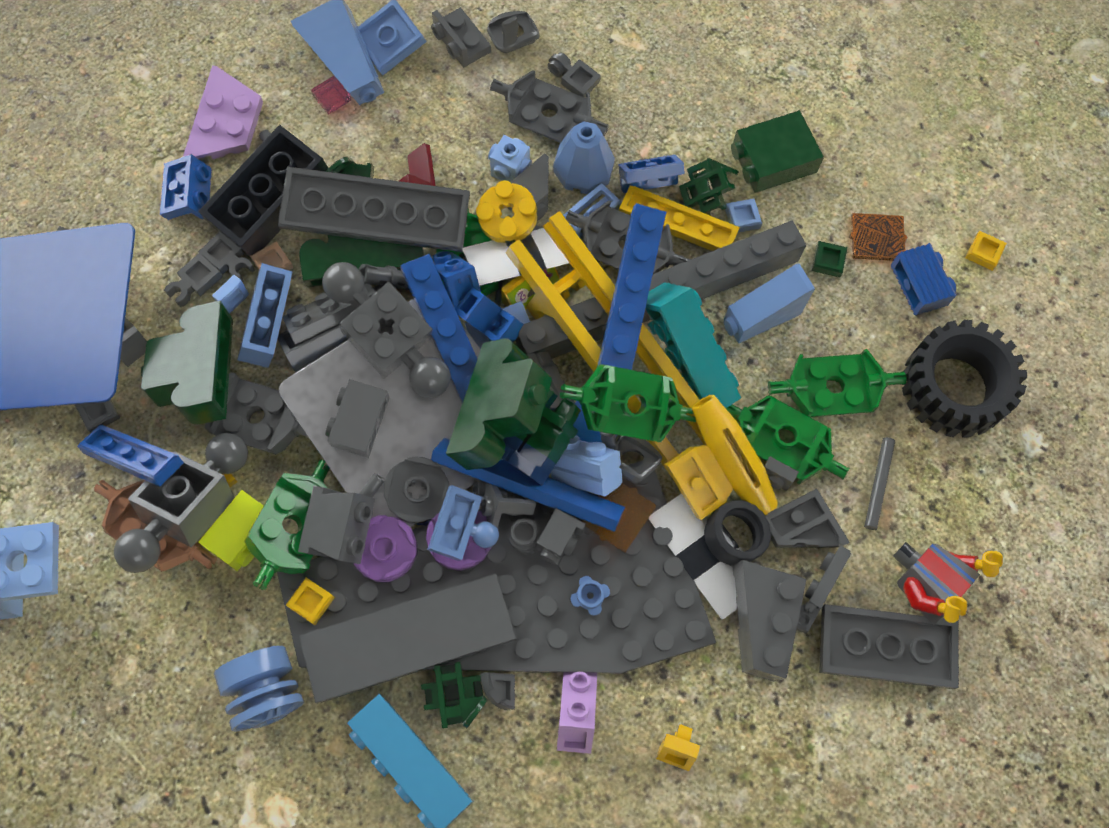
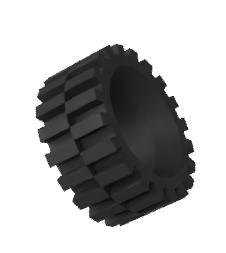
[902,319,1028,438]

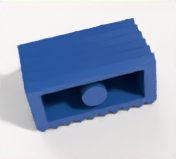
[891,243,956,316]

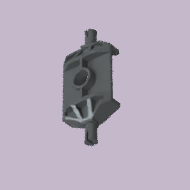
[205,372,308,455]

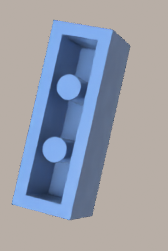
[237,263,293,368]

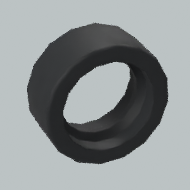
[704,500,771,566]

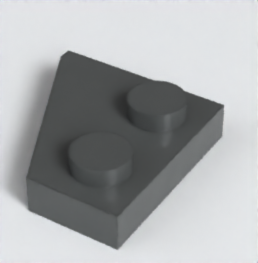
[765,488,850,548]

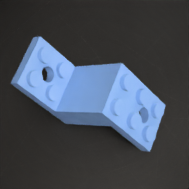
[0,522,59,620]

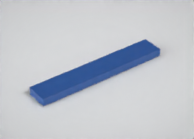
[431,438,625,531]

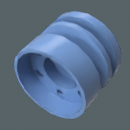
[214,646,304,732]

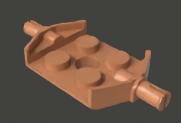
[94,480,217,572]

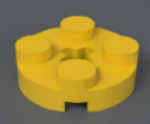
[476,180,537,243]

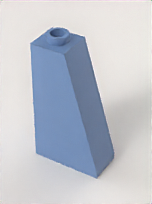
[291,0,384,105]

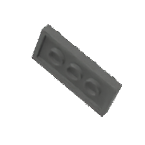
[819,604,959,689]

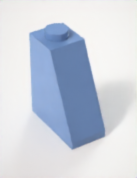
[724,263,815,344]

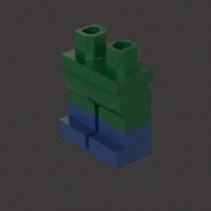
[501,389,581,485]

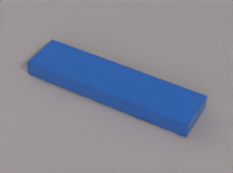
[78,424,184,487]

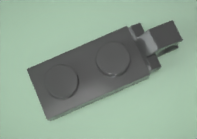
[797,545,851,634]

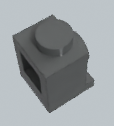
[537,508,586,565]

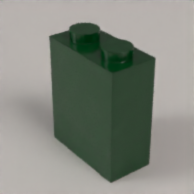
[731,110,824,193]

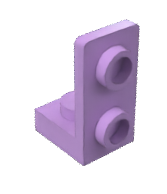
[557,672,597,754]

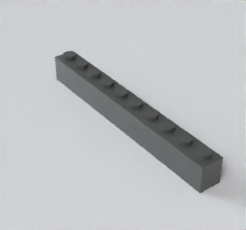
[516,220,807,359]

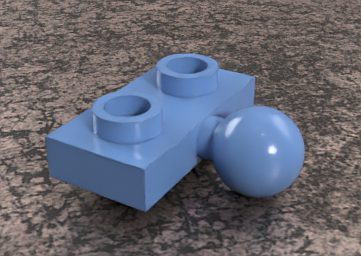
[427,485,499,561]

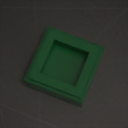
[811,241,848,278]

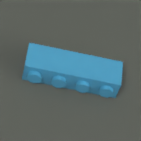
[347,694,474,828]

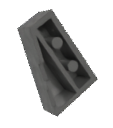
[732,560,807,682]

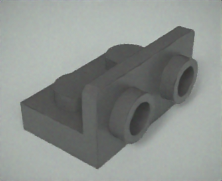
[431,7,491,68]
[473,478,536,528]

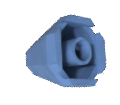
[553,122,615,194]

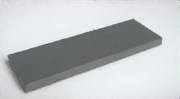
[278,167,470,252]
[299,574,516,704]

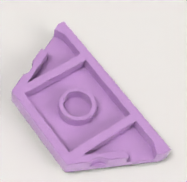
[183,66,263,159]

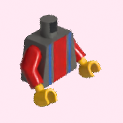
[893,542,1003,625]

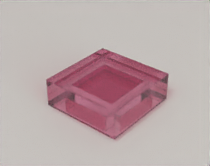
[311,76,352,115]

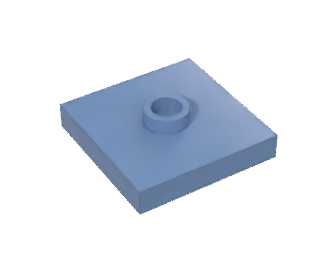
[358,0,427,76]

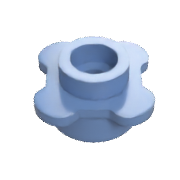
[571,576,610,616]

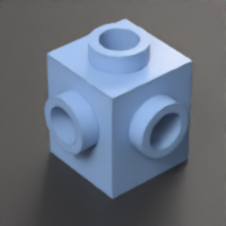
[488,135,532,182]

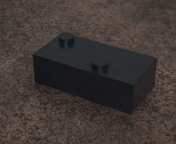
[198,124,328,258]

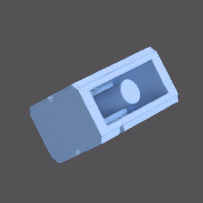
[551,436,623,497]

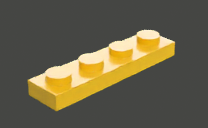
[619,185,740,251]

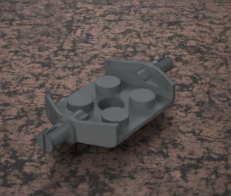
[490,70,609,143]
[566,200,691,274]

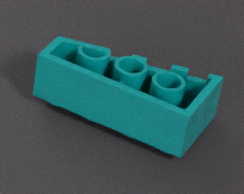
[645,282,741,408]

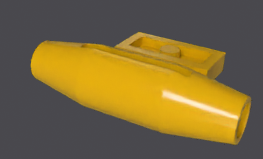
[664,395,778,520]

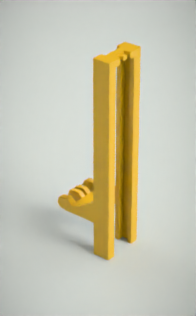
[505,211,705,476]

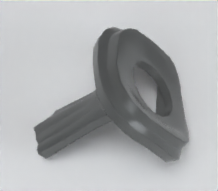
[487,11,540,53]
[600,432,662,483]

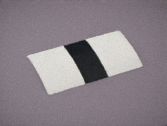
[463,224,576,286]
[648,493,742,619]

